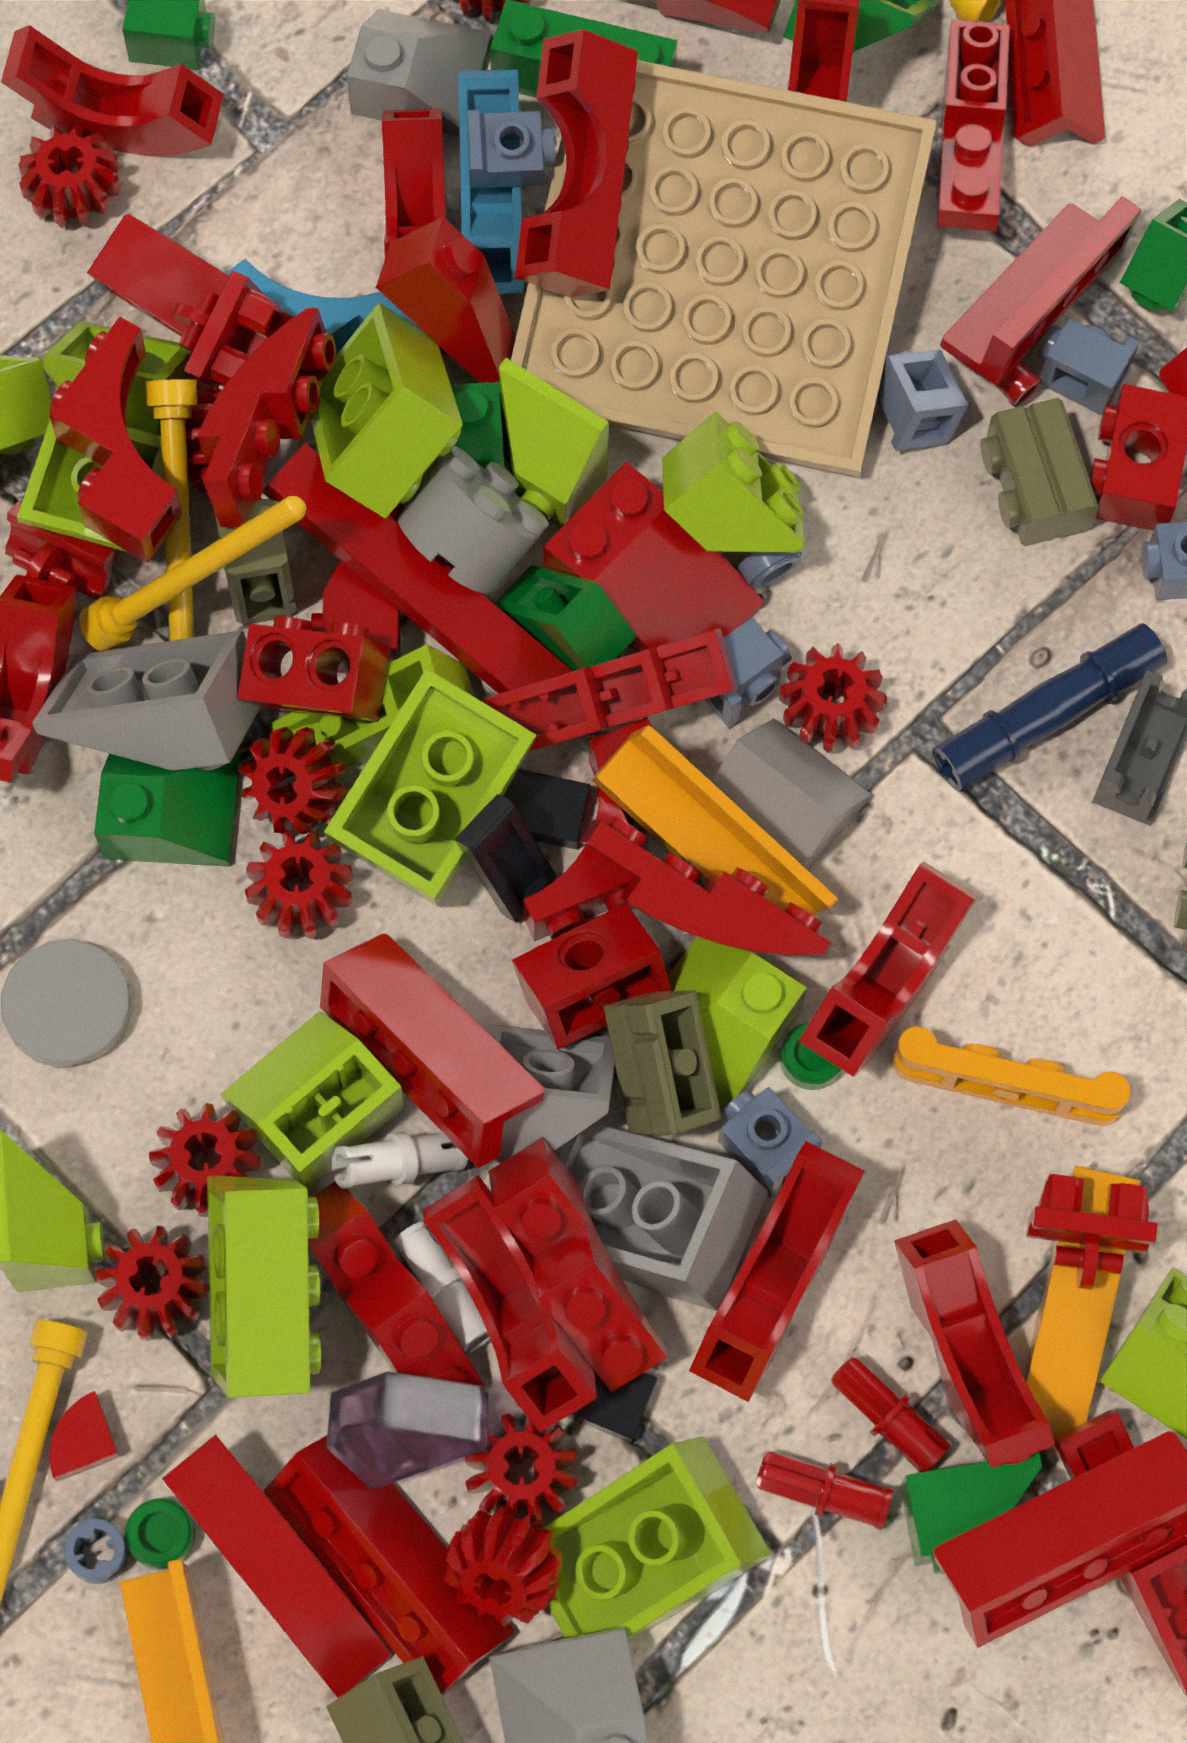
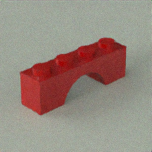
[515,29,638,297]

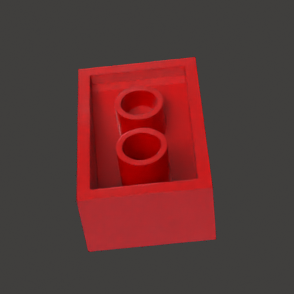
[543,462,764,653]

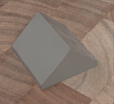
[711,718,871,870]

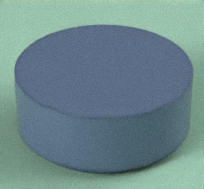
[738,550,802,589]

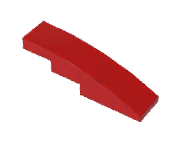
[480,628,738,752]
[1054,1410,1187,1696]
[162,1434,393,1698]

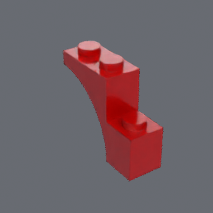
[788,0,860,102]
[49,316,182,563]
[523,717,652,942]
[488,1137,668,1392]
[689,1141,865,1402]
[423,1175,597,1433]
[308,1181,485,1425]
[894,1219,1055,1468]

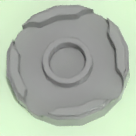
[1,939,131,1068]

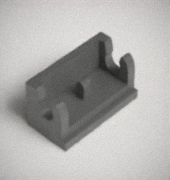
[1092,670,1187,826]

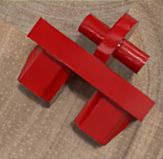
[173,270,284,389]
[5,501,120,600]
[1026,1174,1158,1290]

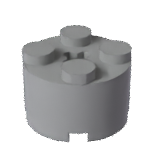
[398,446,549,594]

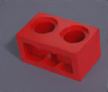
[237,616,390,722]

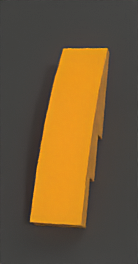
[1024,1165,1140,1447]

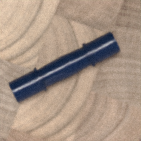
[932,623,1167,791]

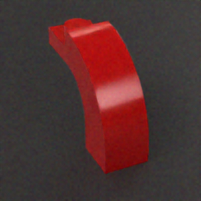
[1,25,224,156]
[381,108,446,257]
[0,574,77,783]
[799,862,978,1077]

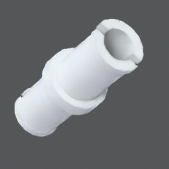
[331,1131,468,1189]
[393,1221,491,1353]

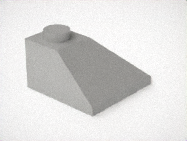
[347,9,492,136]
[488,1024,615,1163]
[489,1627,649,1743]

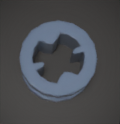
[64,1518,129,1585]

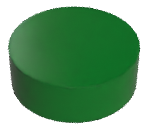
[780,1022,842,1090]
[125,1498,195,1570]

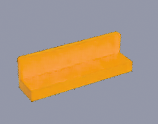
[591,725,838,916]
[120,1558,225,1743]

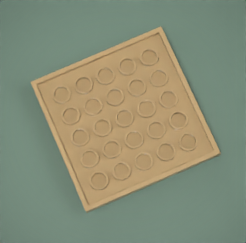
[511,60,937,477]

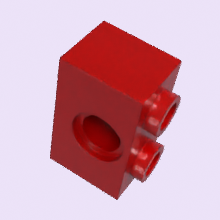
[1090,384,1187,531]
[512,903,672,1050]

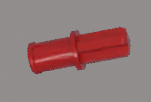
[831,1357,952,1473]
[756,1451,894,1530]

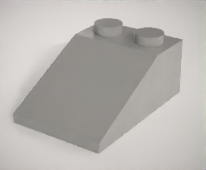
[32,630,261,771]
[558,1123,768,1311]

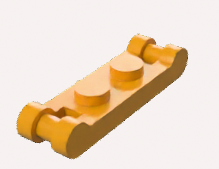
[893,1026,1130,1126]

